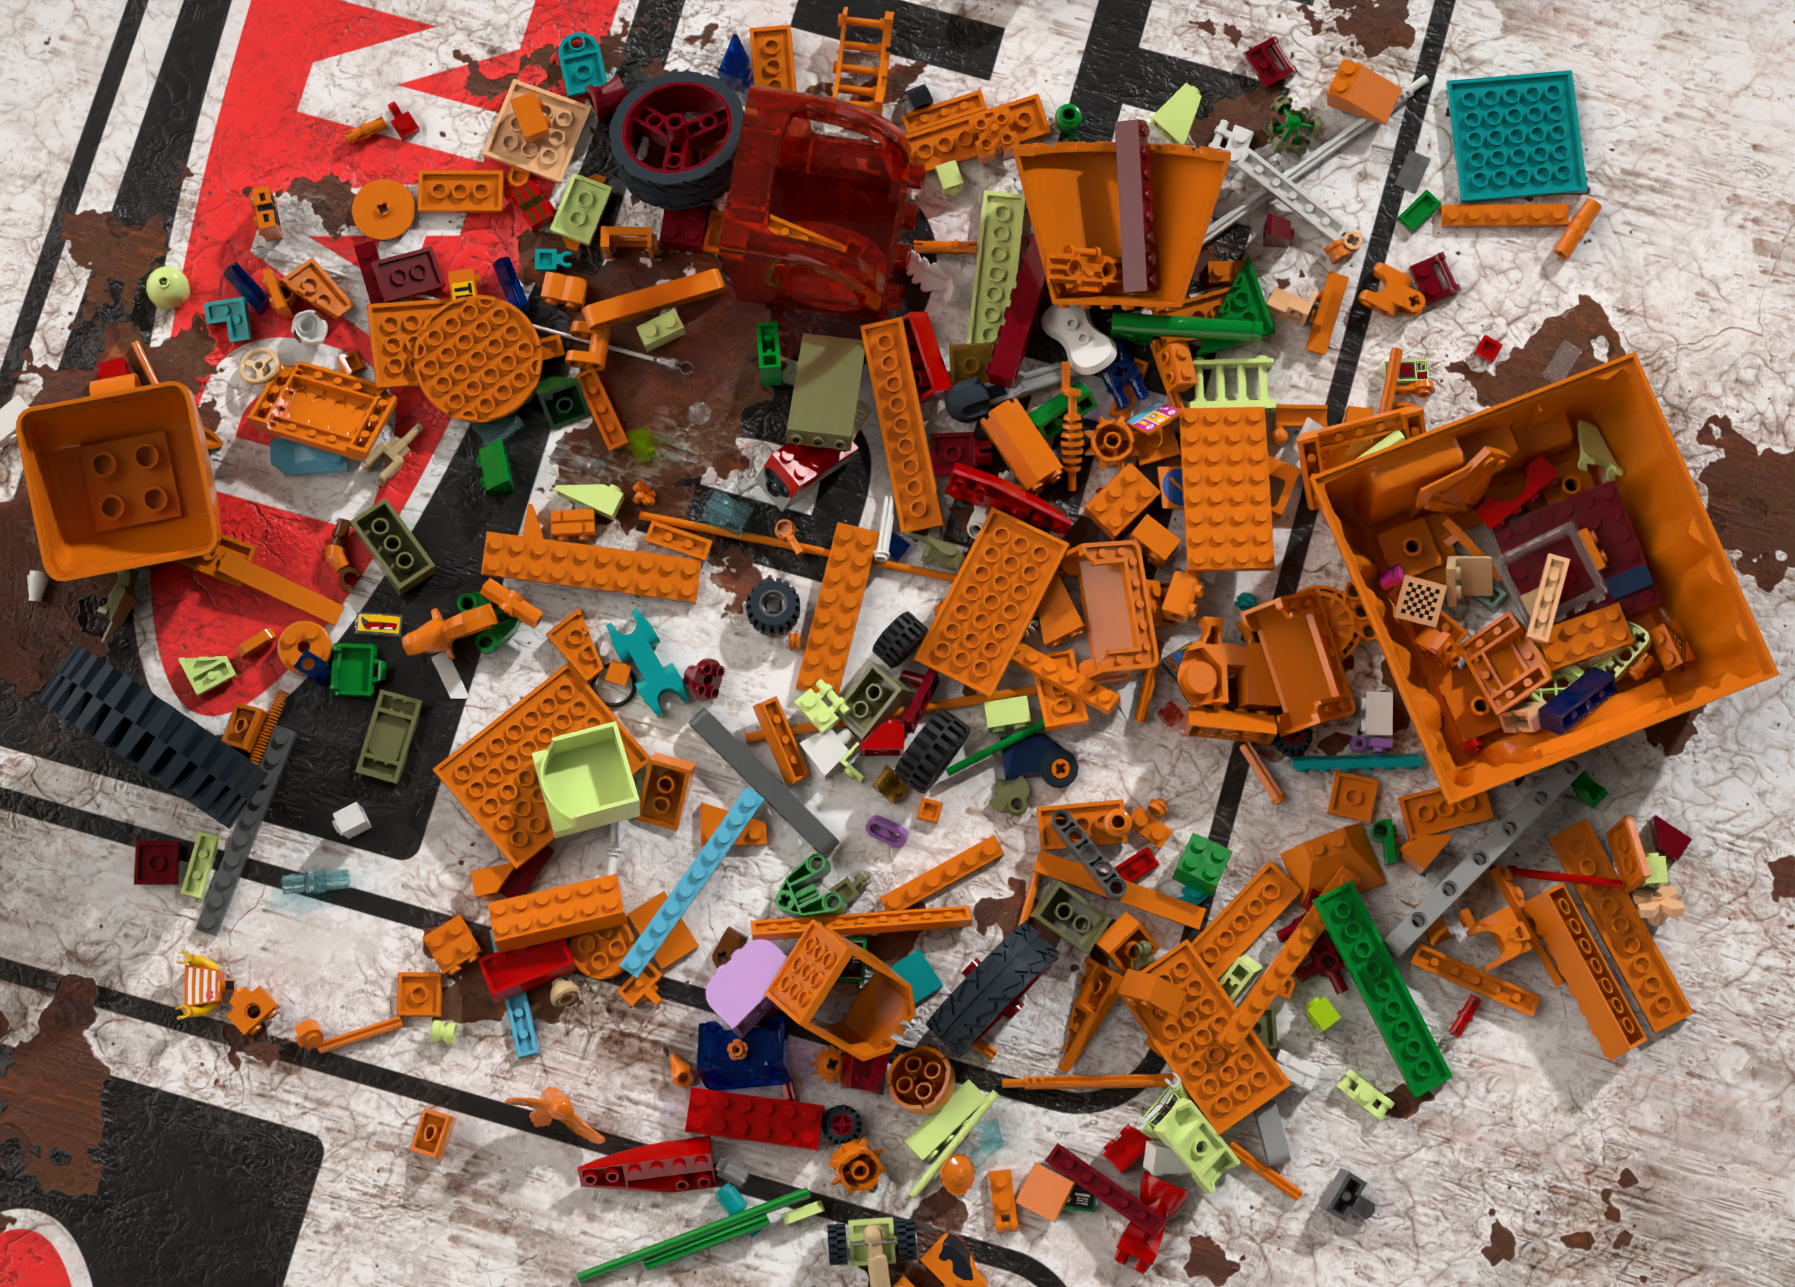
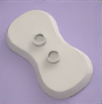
[1041,304,1117,375]

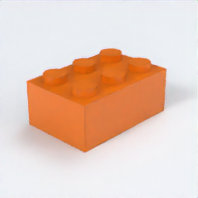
[1083,462,1161,541]

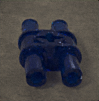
[1098,339,1150,410]

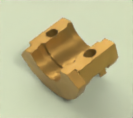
[871,765,909,805]

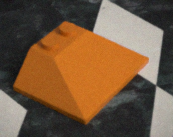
[1457,610,1552,717]
[1280,822,1386,913]

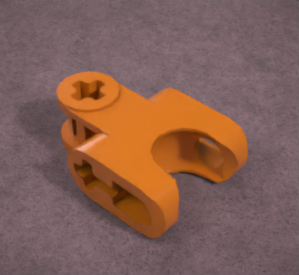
[1358,262,1425,318]

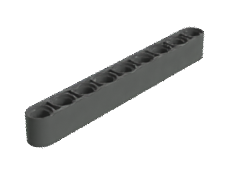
[688,707,840,857]

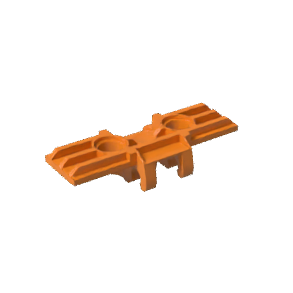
[1047,245,1123,295]

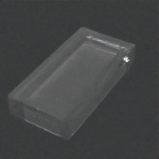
[1542,339,1583,383]

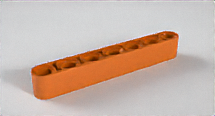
[582,268,726,331]

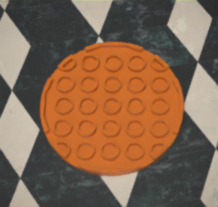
[413,295,543,423]

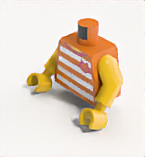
[175,951,237,1020]

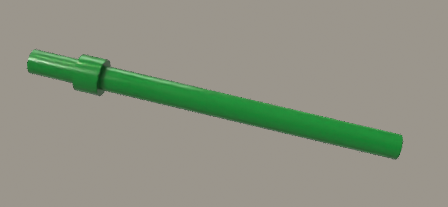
[945,717,1045,776]

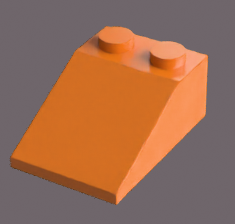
[1327,59,1402,125]
[636,752,697,831]

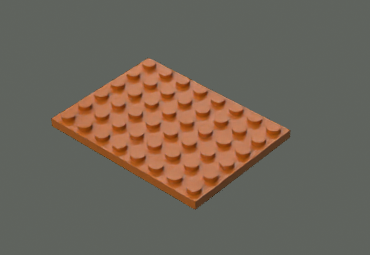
[433,662,650,870]

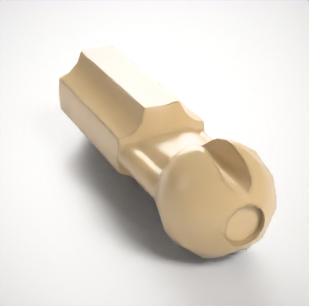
[863,1224,891,1287]

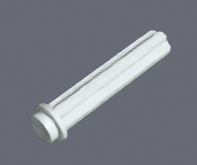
[873,496,896,562]

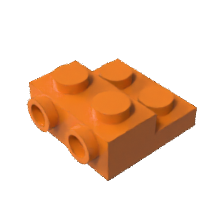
[422,914,483,976]

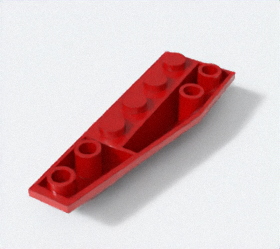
[945,462,1072,535]
[578,1136,717,1193]

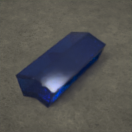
[492,257,529,312]
[223,262,270,316]

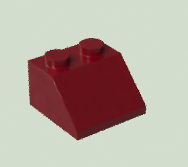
[841,1052,889,1095]

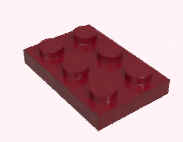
[371,246,446,303]

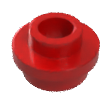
[1461,737,1483,755]

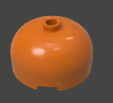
[887,1046,956,1115]

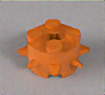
[1084,416,1140,470]
[828,1138,886,1196]

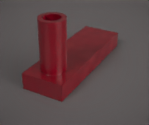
[900,668,940,734]

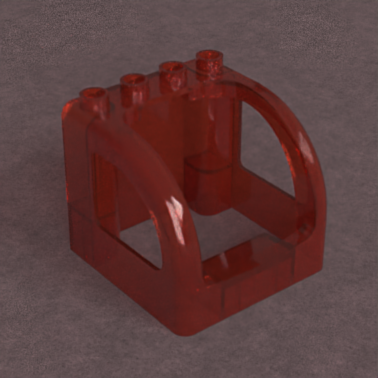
[719,85,926,321]

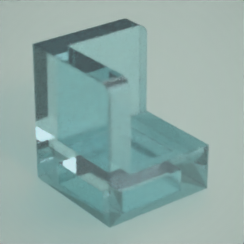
[976,1119,1003,1151]

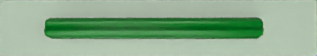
[643,1214,770,1271]

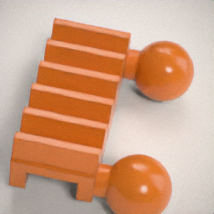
[1271,404,1328,445]

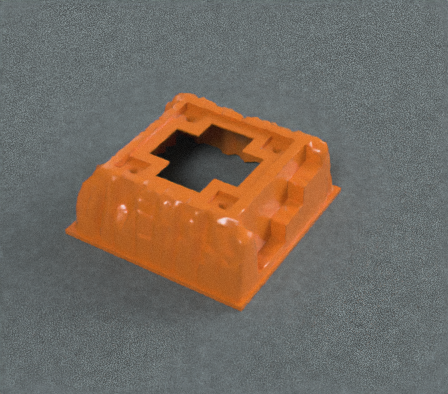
[1309,352,1779,806]

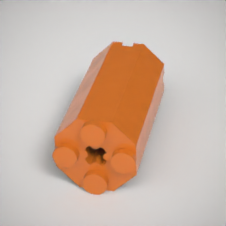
[980,398,1063,495]

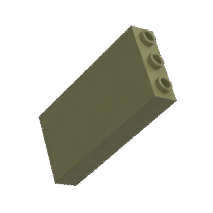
[786,333,866,451]

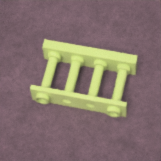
[1188,355,1276,413]

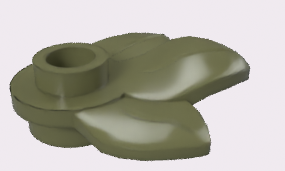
[989,776,1030,816]

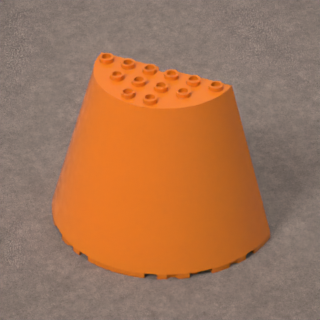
[1013,141,1231,311]

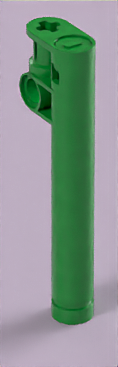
[1110,312,1263,346]

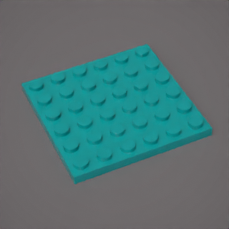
[1446,70,1588,203]

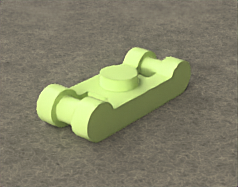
[1335,1069,1395,1122]

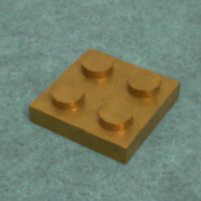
[949,342,993,386]

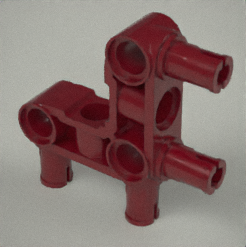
[1275,913,1349,995]

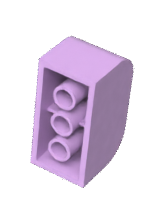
[706,939,787,1039]

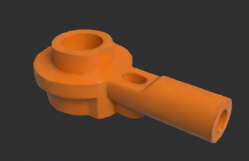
[1395,379,1435,398]
[775,519,804,557]

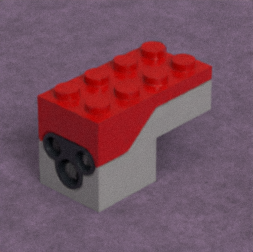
[755,441,859,512]

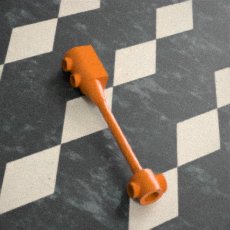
[1162,568,1204,622]

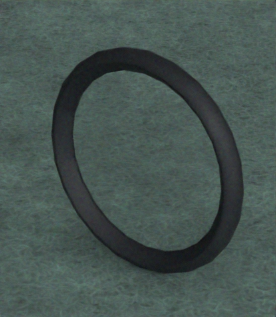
[591,663,637,708]

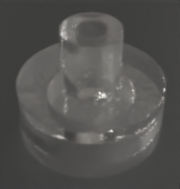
[688,402,711,425]

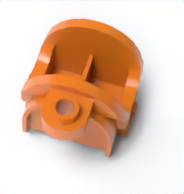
[1458,907,1533,971]

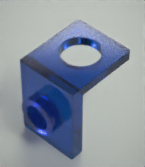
[294,649,332,686]

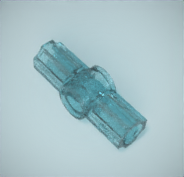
[281,869,351,895]

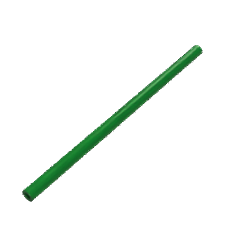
[577,1187,811,1284]

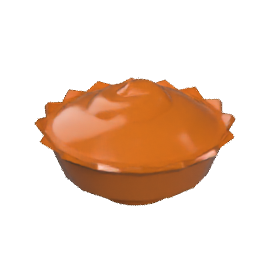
[939,1153,976,1196]

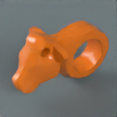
[401,604,498,660]

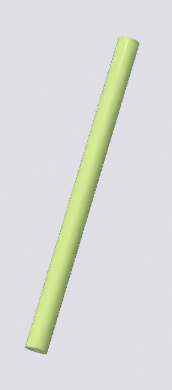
[909,1090,1000,1199]

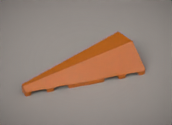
[1058,956,1125,1073]

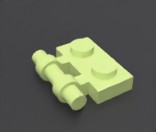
[794,679,851,735]

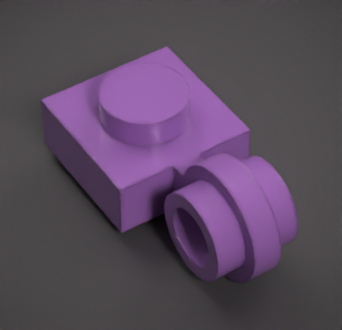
[1349,735,1393,754]

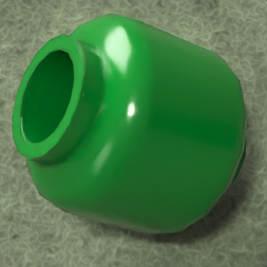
[1054,103,1082,134]

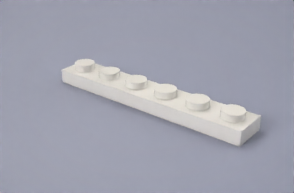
[1235,148,1349,242]

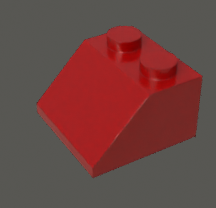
[860,720,904,756]

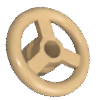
[239,347,280,385]

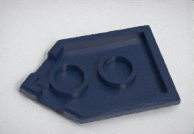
[1000,733,1065,780]

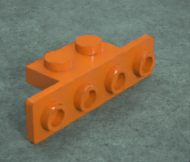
[1305,271,1349,356]

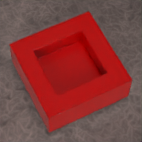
[1473,335,1503,365]

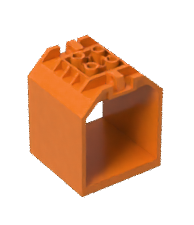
[764,919,916,1061]

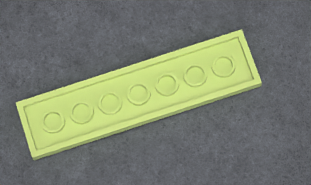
[967,190,1025,357]

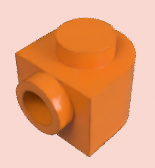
[294,1019,324,1051]

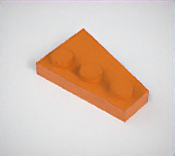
[279,257,354,320]
[701,802,767,846]

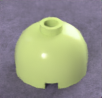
[146,266,190,310]

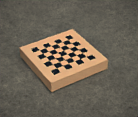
[1393,574,1447,628]

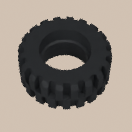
[894,709,971,793]

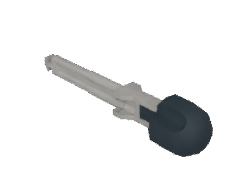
[944,358,1116,423]

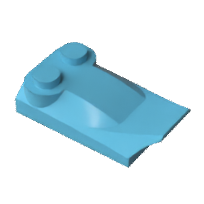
[270,437,349,476]

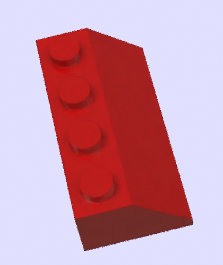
[902,312,952,404]

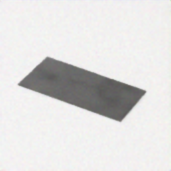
[1394,150,1431,194]

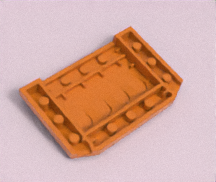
[247,361,397,460]
[1296,407,1426,510]

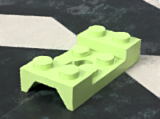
[1153,1098,1241,1195]

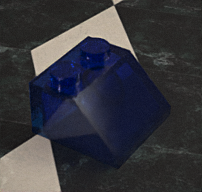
[718,34,753,94]

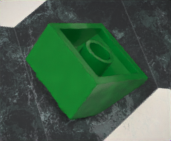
[476,439,514,495]

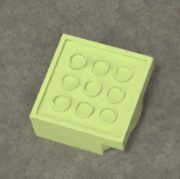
[532,721,640,838]

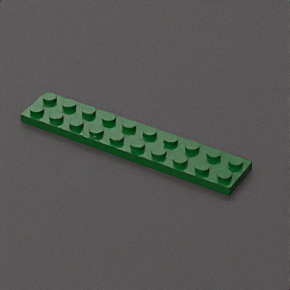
[1312,880,1453,1098]

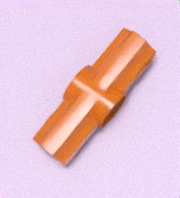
[480,578,544,629]

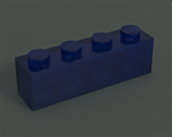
[1538,667,1617,735]

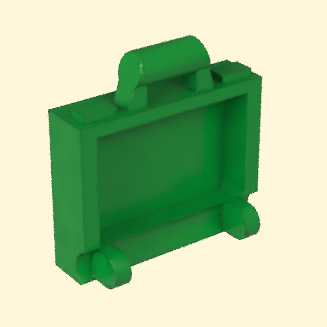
[330,643,387,698]

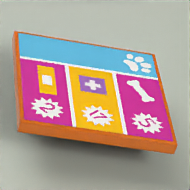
[1125,400,1183,435]

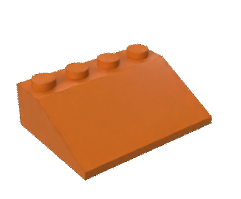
[1184,705,1277,745]

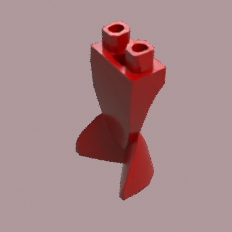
[1114,1170,1191,1274]

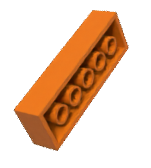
[488,874,628,953]

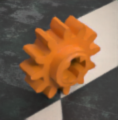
[810,1045,845,1085]

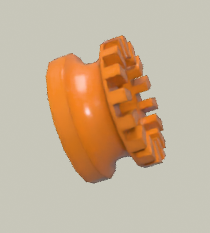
[788,631,801,651]

